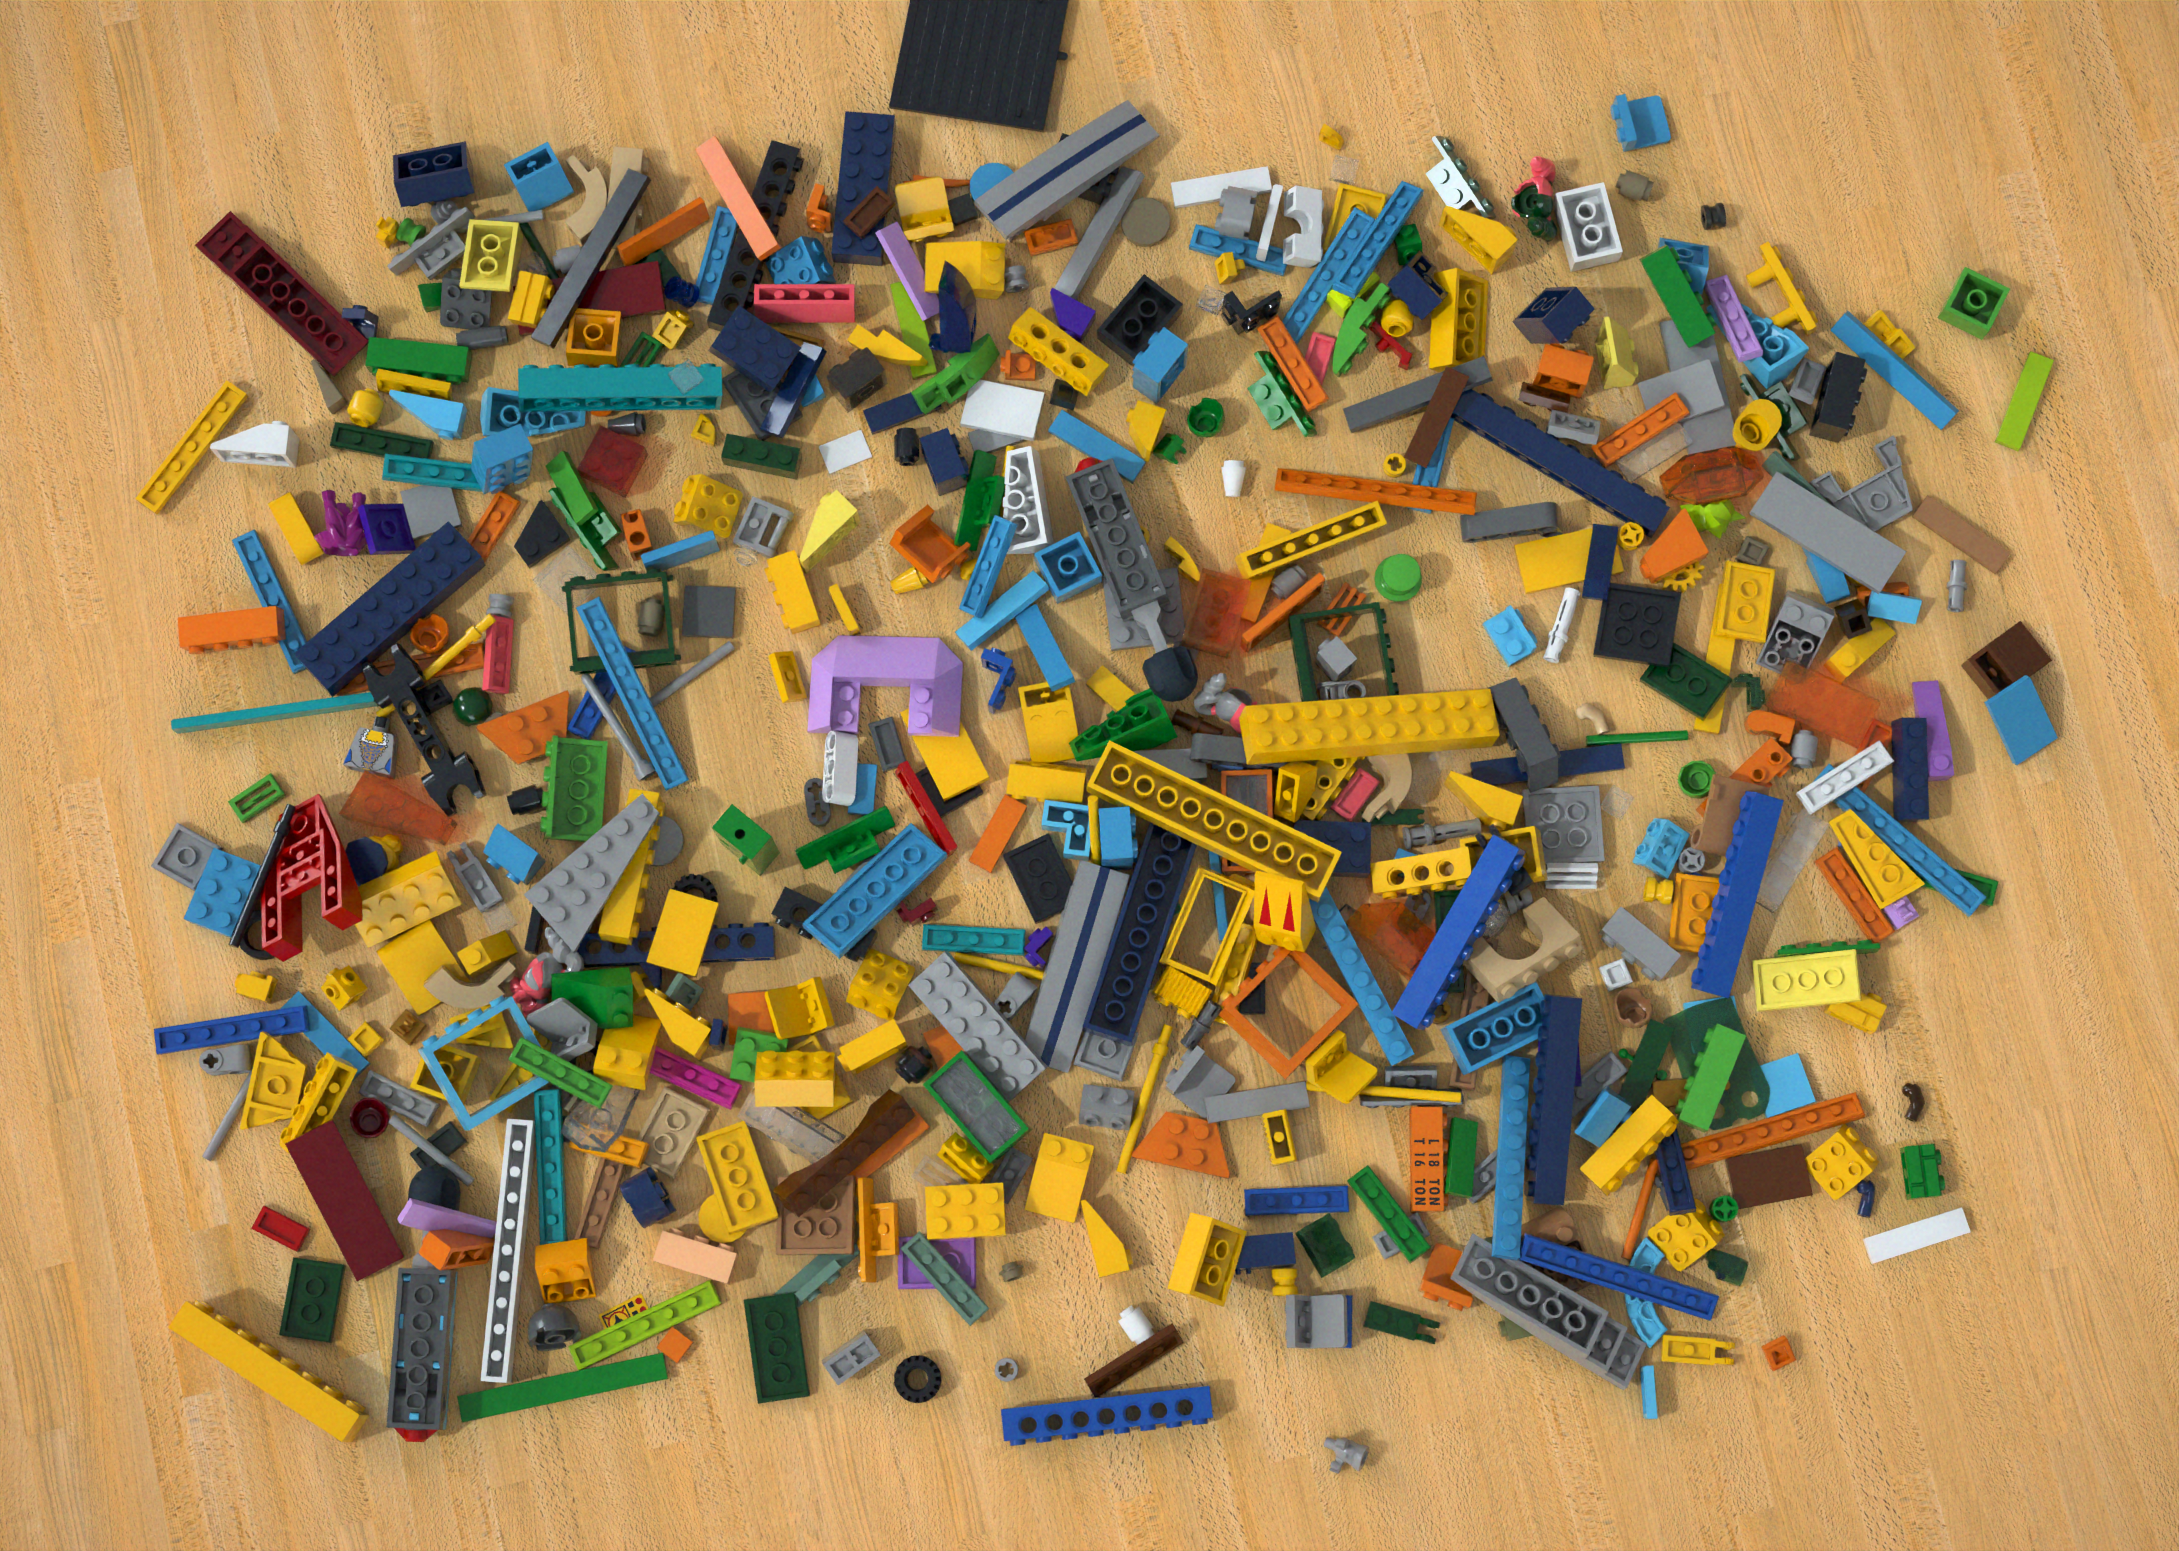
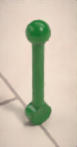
[1618,1048,1667,1081]

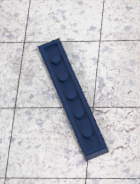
[1470,744,1625,786]

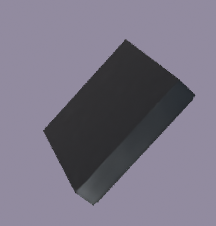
[915,767,984,818]

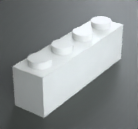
[1003,446,1054,554]

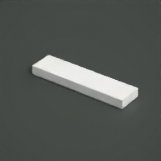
[1171,166,1272,209]
[1796,740,1894,815]
[1863,1207,1971,1264]

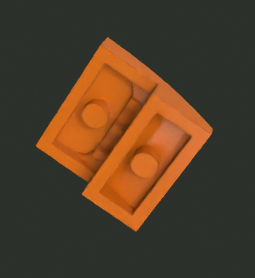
[728,992,775,1046]

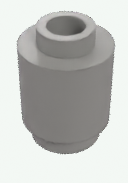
[552,245,583,274]
[1270,564,1308,600]
[1790,730,1818,769]

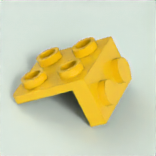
[895,176,954,242]
[673,474,743,538]
[846,949,915,1021]
[765,976,835,1040]
[1305,1030,1378,1104]
[1805,1124,1880,1200]
[1648,1196,1725,1271]

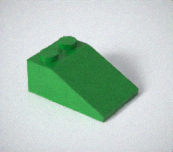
[551,967,633,1029]

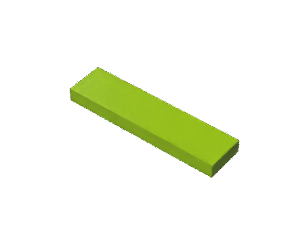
[890,282,937,379]
[1995,351,2054,451]

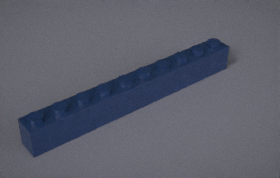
[1451,388,1670,538]

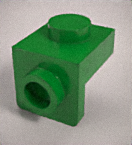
[1393,224,1423,265]

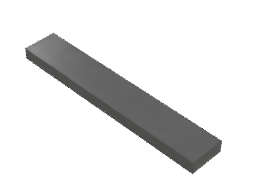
[1343,356,1493,433]

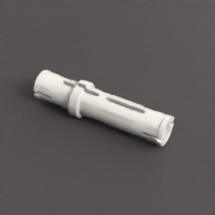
[1543,588,1581,663]

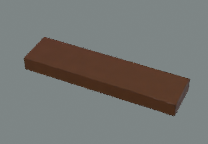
[1404,366,1469,468]
[1084,1323,1184,1398]

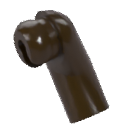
[1902,1083,1925,1123]

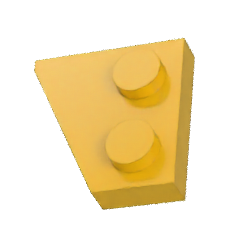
[449,1004,515,1050]

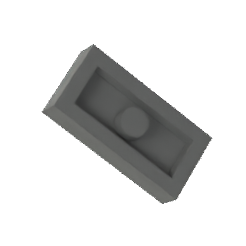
[990,1147,1033,1204]

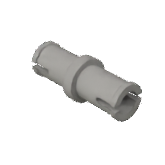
[1947,560,1967,612]

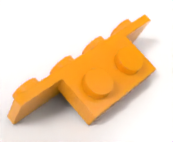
[856,1177,899,1283]

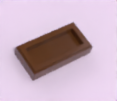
[843,186,896,240]

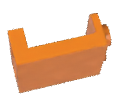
[889,504,971,583]

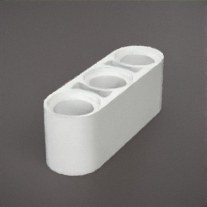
[822,731,858,806]

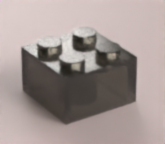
[827,347,888,413]

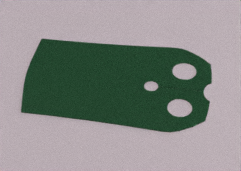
[1663,997,1770,1130]

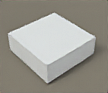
[1598,958,1633,992]

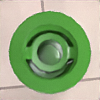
[1374,554,1422,602]

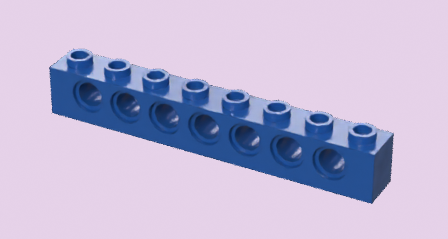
[1001,1386,1213,1446]

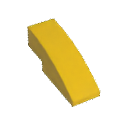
[847,324,928,366]

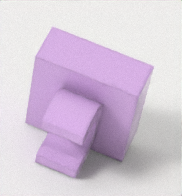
[1882,895,1919,930]

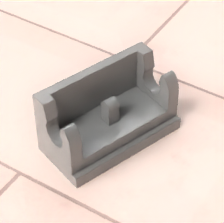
[822,1330,881,1385]

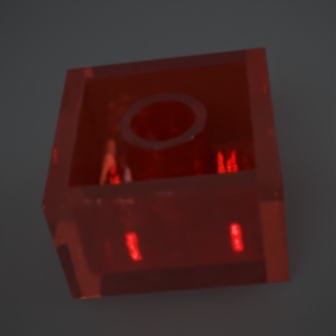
[577,425,648,498]

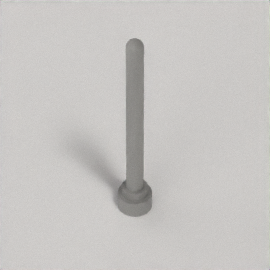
[581,673,656,782]

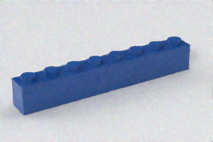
[1691,791,1784,999]
[1391,834,1526,1030]

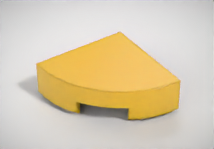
[1319,124,1344,150]
[691,413,716,446]

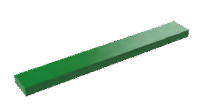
[457,1353,669,1422]

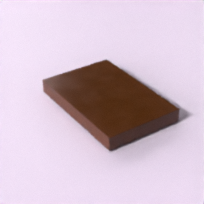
[1725,1144,1813,1210]

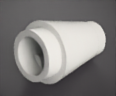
[1221,460,1246,497]

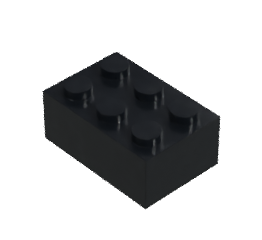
[1097,274,1183,367]
[1809,352,1867,443]

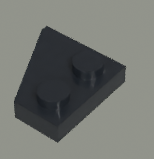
[514,500,570,569]

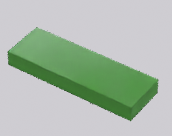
[546,451,598,526]

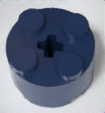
[619,1166,677,1229]

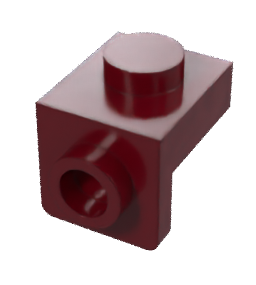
[896,898,938,927]

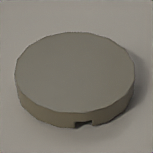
[1121,197,1170,247]

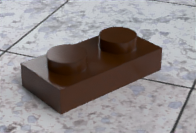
[1518,382,1571,413]

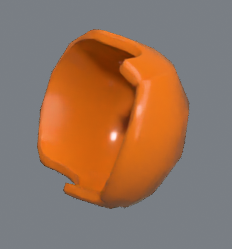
[410,613,449,653]

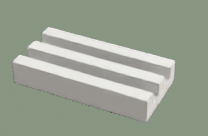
[1545,863,1598,889]

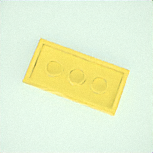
[1752,949,1862,1012]

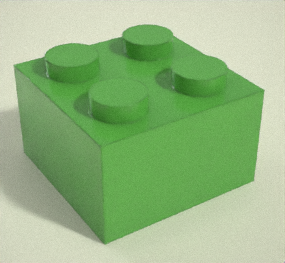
[1937,267,2010,340]

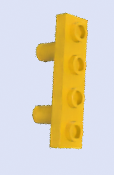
[1746,241,1818,336]

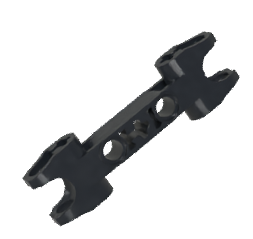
[361,643,487,817]

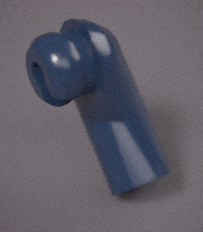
[1857,1180,1875,1218]

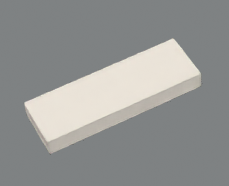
[1256,184,1283,262]

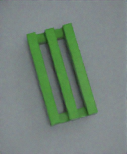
[228,773,286,824]

